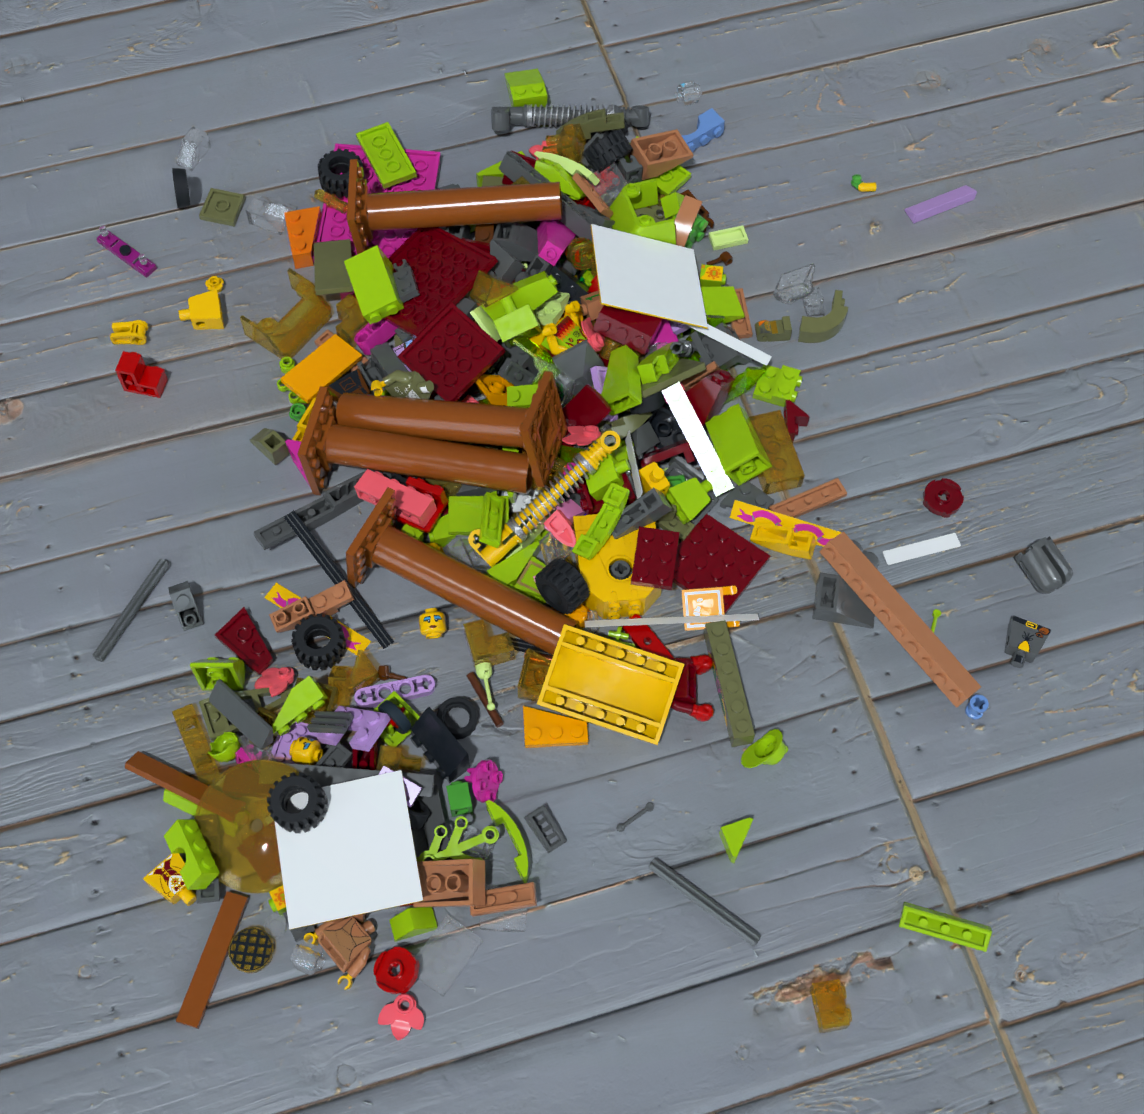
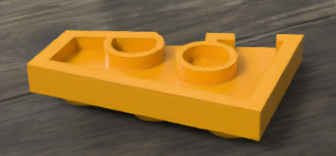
[523,706,588,748]

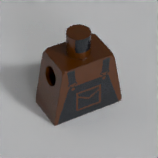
[327,369,371,404]

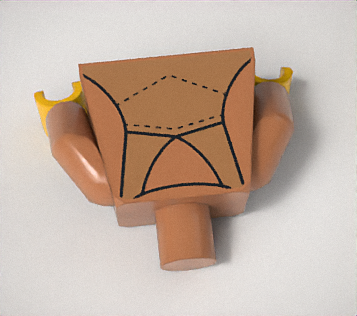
[304,917,375,990]

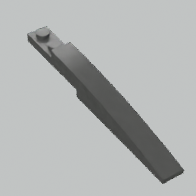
[254,469,406,550]

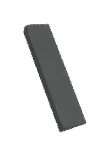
[209,679,273,750]
[418,785,453,861]

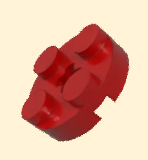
[373,947,420,994]

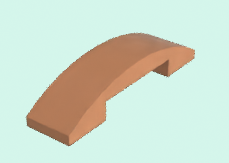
[675,195,703,247]

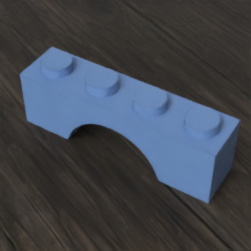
[681,108,725,152]

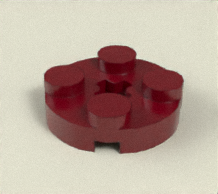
[923,478,964,518]

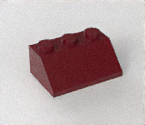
[592,305,663,355]

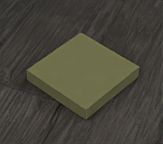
[199,188,246,226]

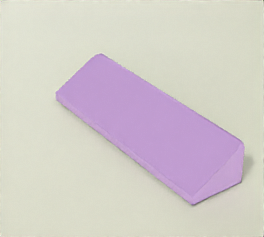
[904,185,977,224]

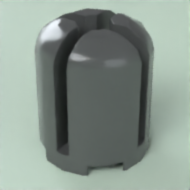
[1015,536,1073,594]

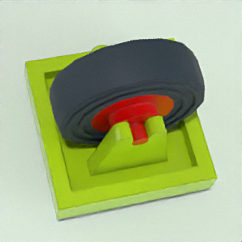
[373,691,420,751]

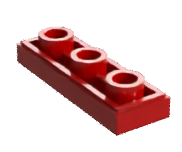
[621,614,674,660]

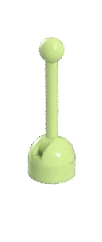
[475,662,495,711]

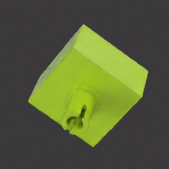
[493,296,543,348]

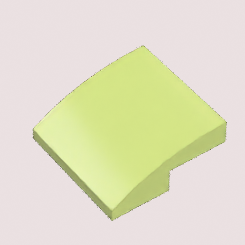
[533,292,570,325]
[470,306,501,342]

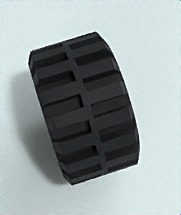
[584,130,633,174]
[318,149,365,198]
[535,558,589,614]
[291,614,346,671]
[267,772,328,833]

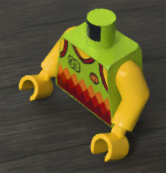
[541,301,588,355]

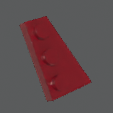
[214,607,274,675]

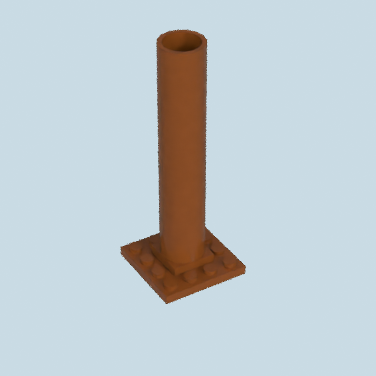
[347,159,562,254]
[336,371,568,487]
[297,386,533,495]
[346,487,578,655]

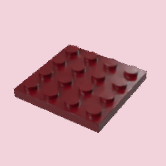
[397,303,506,401]
[673,514,770,615]

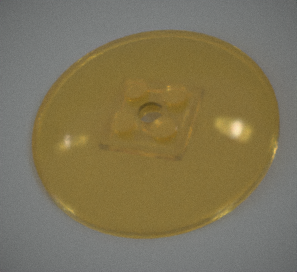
[194,760,299,893]

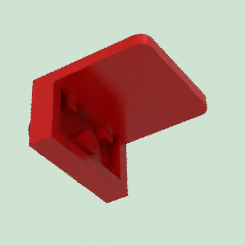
[396,476,448,533]

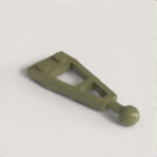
[199,679,304,741]

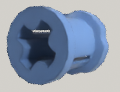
[965,695,989,720]

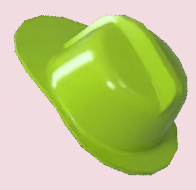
[741,729,788,768]

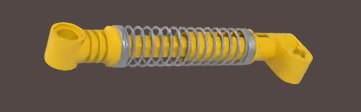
[468,430,620,567]

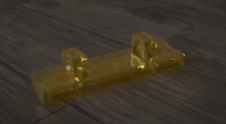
[172,703,222,785]

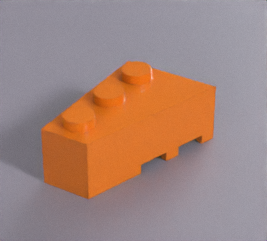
[284,206,321,269]

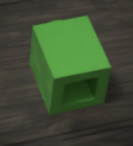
[446,781,473,817]

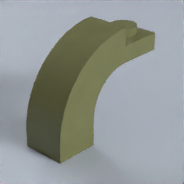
[798,290,848,343]

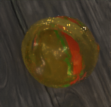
[566,237,595,270]

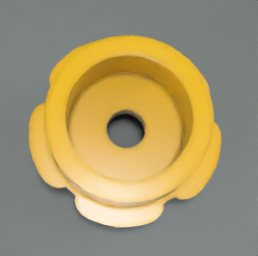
[205,276,224,293]

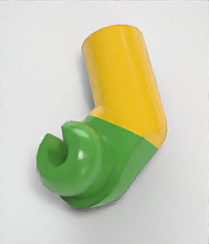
[851,174,876,192]

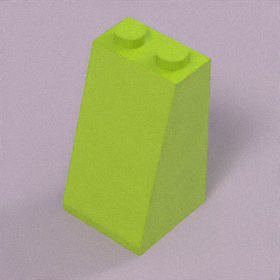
[344,245,404,324]
[705,403,772,486]

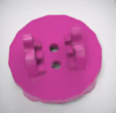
[464,760,503,803]

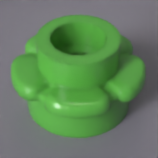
[289,403,307,421]

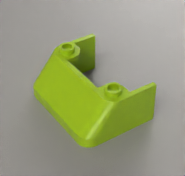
[609,178,676,245]

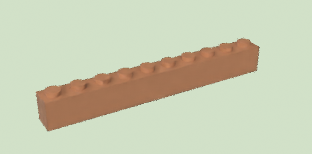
[820,532,981,708]

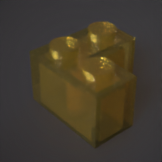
[336,294,369,348]
[463,619,515,668]

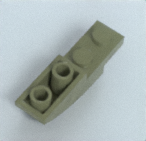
[556,109,625,144]

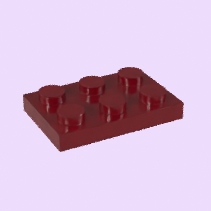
[631,526,680,590]

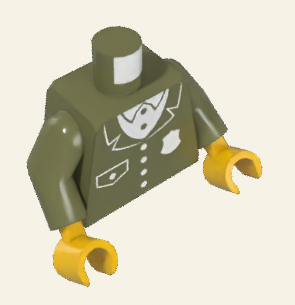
[371,370,434,399]

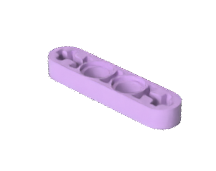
[354,675,435,709]

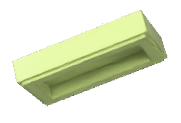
[708,225,749,251]

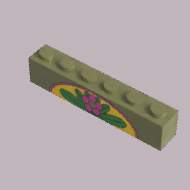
[703,620,755,747]

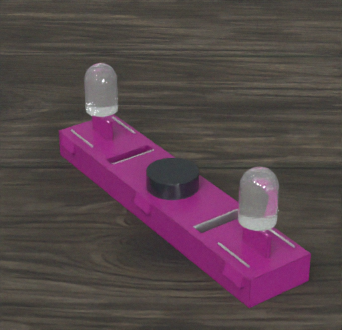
[96,225,157,278]

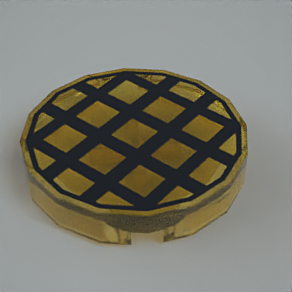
[229,927,274,974]

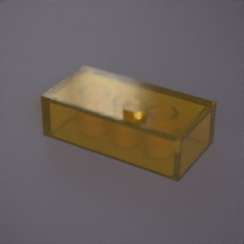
[749,410,805,494]

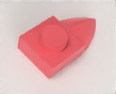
[543,509,576,547]

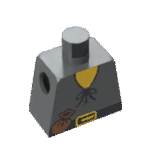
[1004,616,1051,668]

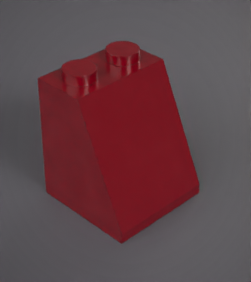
[685,369,735,426]

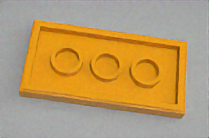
[280,334,363,404]

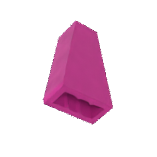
[537,220,576,266]

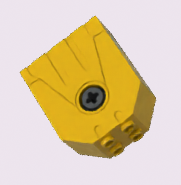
[573,514,662,620]

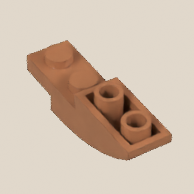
[269,580,354,633]

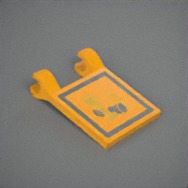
[681,586,740,631]

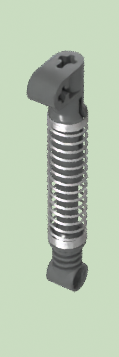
[491,104,649,131]

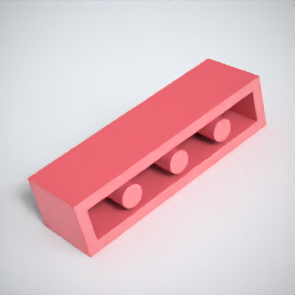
[354,469,437,528]

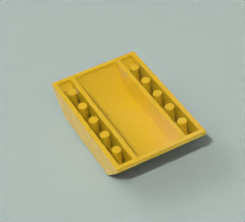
[537,624,684,745]

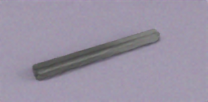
[93,559,169,662]
[649,858,761,946]

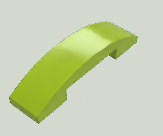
[572,483,630,560]
[485,800,528,884]

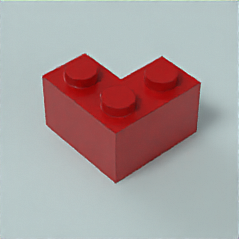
[115,351,168,398]

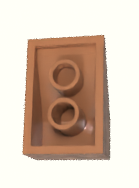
[627,129,693,180]
[413,859,485,907]

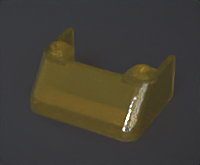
[240,268,332,359]

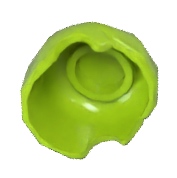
[208,732,241,762]

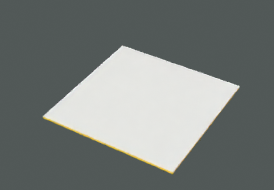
[591,224,708,329]
[275,770,423,930]

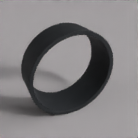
[172,168,190,208]

